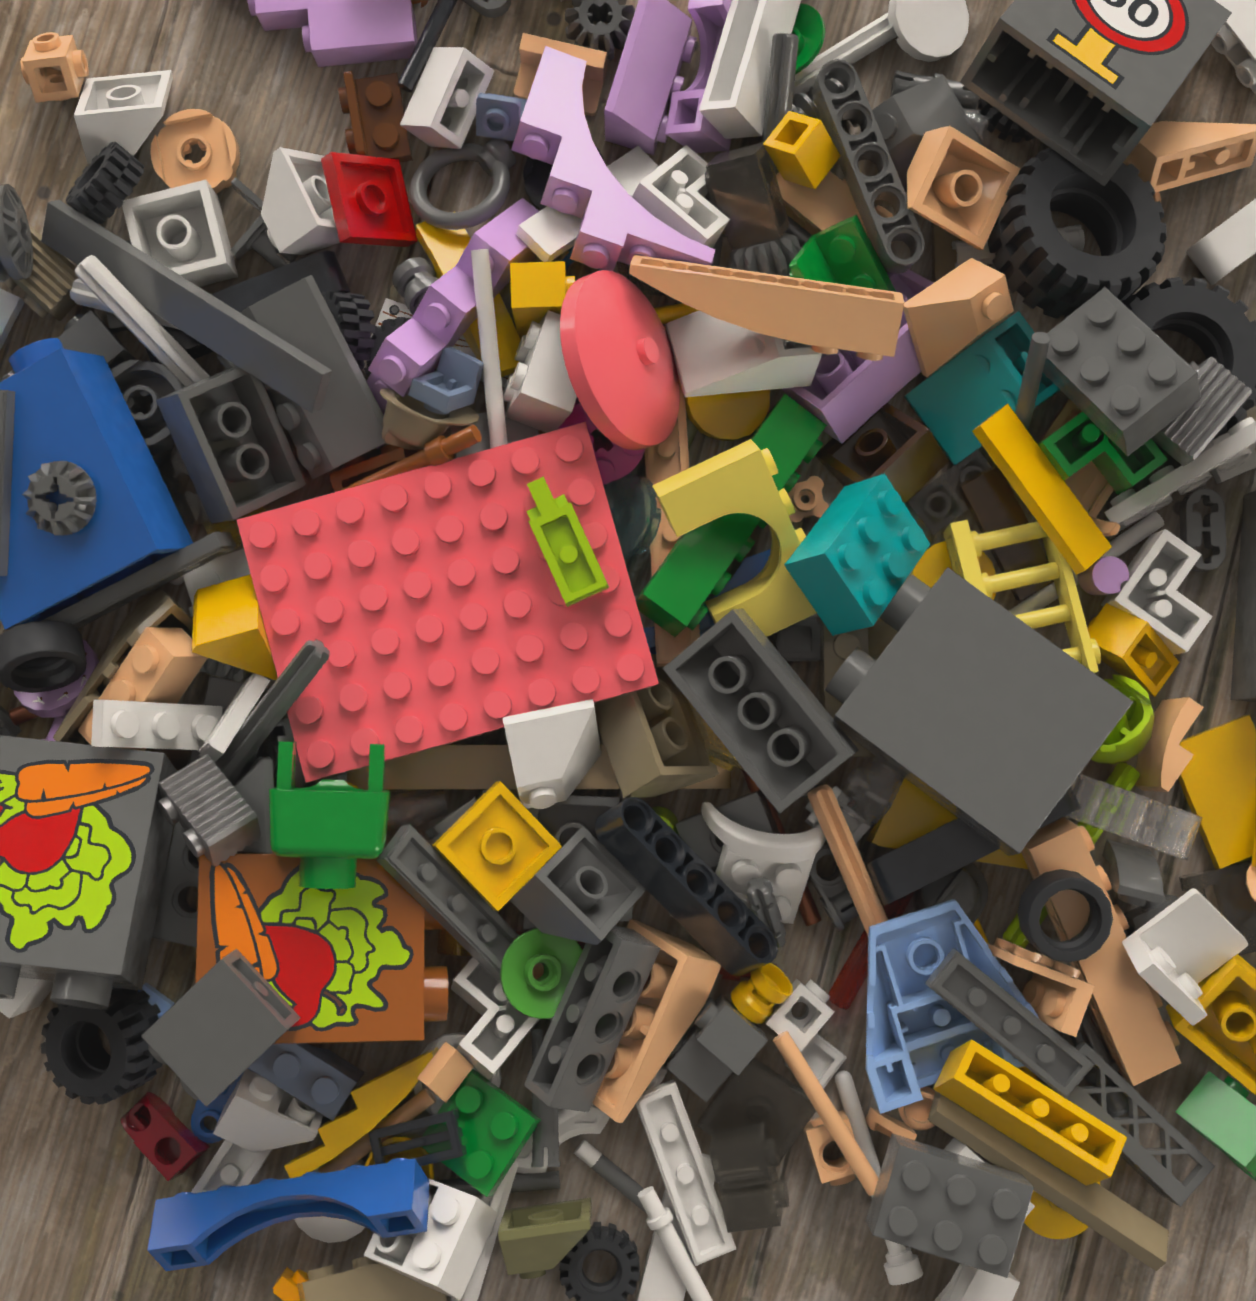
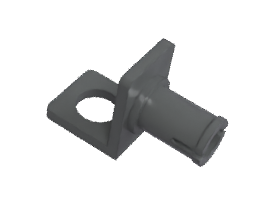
[230,177,298,268]

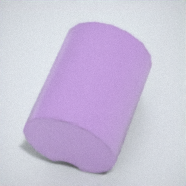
[1078,556,1129,595]

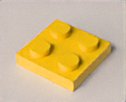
[432,781,562,911]

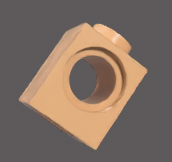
[802,1110,856,1186]

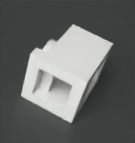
[765,979,834,1052]

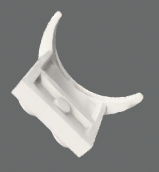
[701,802,826,924]

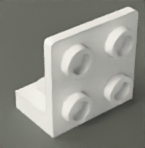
[1122,888,1248,1026]

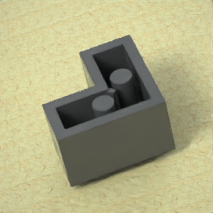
[665,993,768,1102]

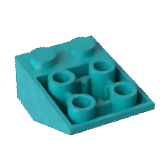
[904,311,1061,466]

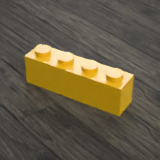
[933,1039,1127,1186]

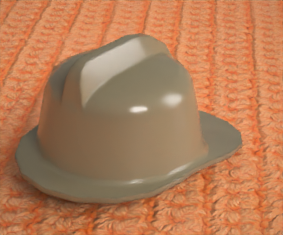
[380,388,479,450]

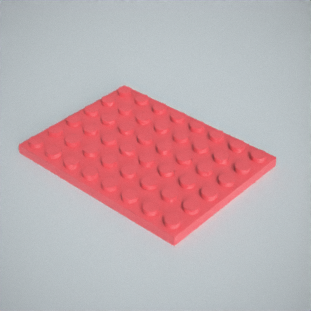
[237,422,659,783]

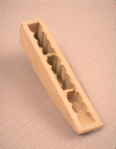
[629,255,904,361]

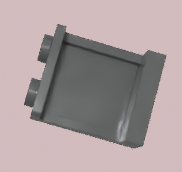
[141,949,301,1107]

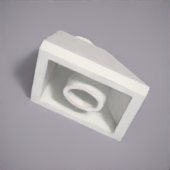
[74,70,173,164]
[261,147,340,255]
[503,699,602,809]

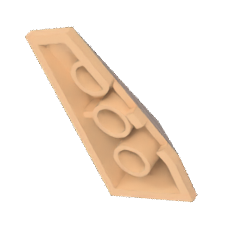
[593,919,721,1123]

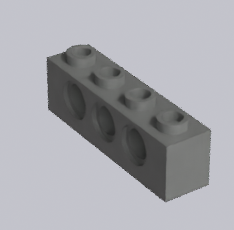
[524,925,661,1112]

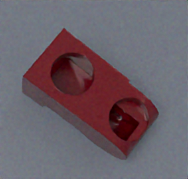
[120,1092,210,1182]

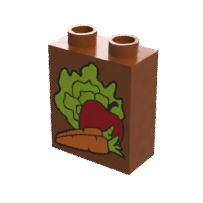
[196,854,448,1044]

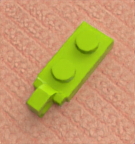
[526,476,609,607]

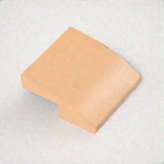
[1136,697,1204,792]

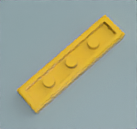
[972,404,1112,575]

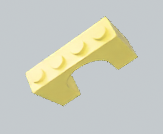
[652,439,817,637]

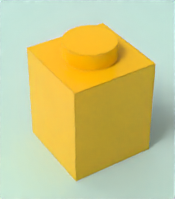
[763,111,841,189]

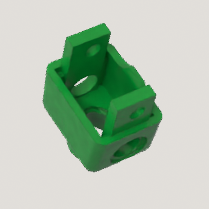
[269,741,391,889]

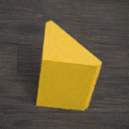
[192,574,278,680]

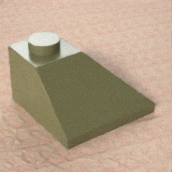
[498,1197,592,1279]

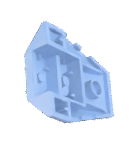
[865,899,1039,1114]

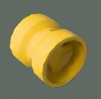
[731,963,793,1024]

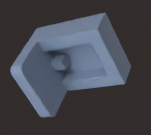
[476,93,527,141]
[409,346,484,414]

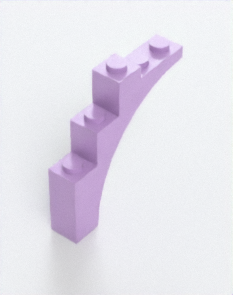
[247,0,418,67]
[511,46,715,271]
[367,198,539,449]

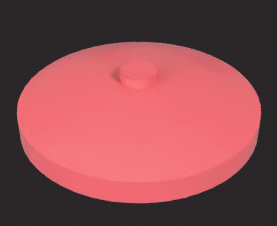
[560,270,680,450]

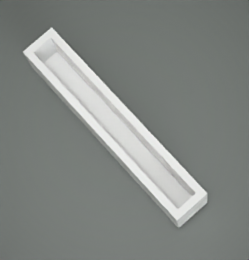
[699,0,801,139]

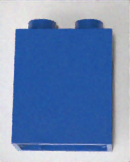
[0,338,193,630]

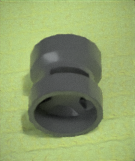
[392,257,438,315]

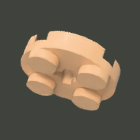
[150,109,240,194]

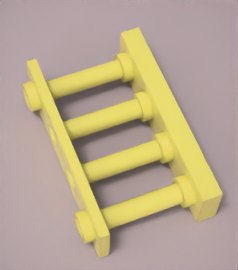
[943,519,1101,673]

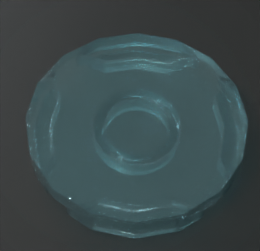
[603,472,661,560]

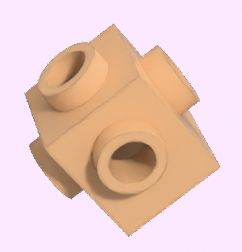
[20,32,89,103]

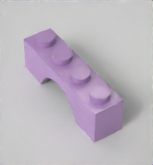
[665,0,732,153]

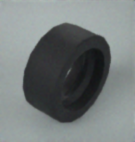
[0,620,87,693]
[1017,869,1113,963]

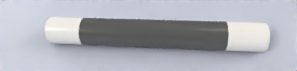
[574,1139,647,1214]

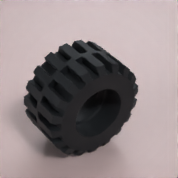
[41,987,163,1105]

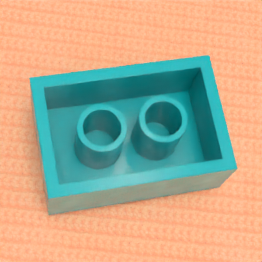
[784,473,930,636]

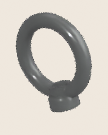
[410,138,516,230]

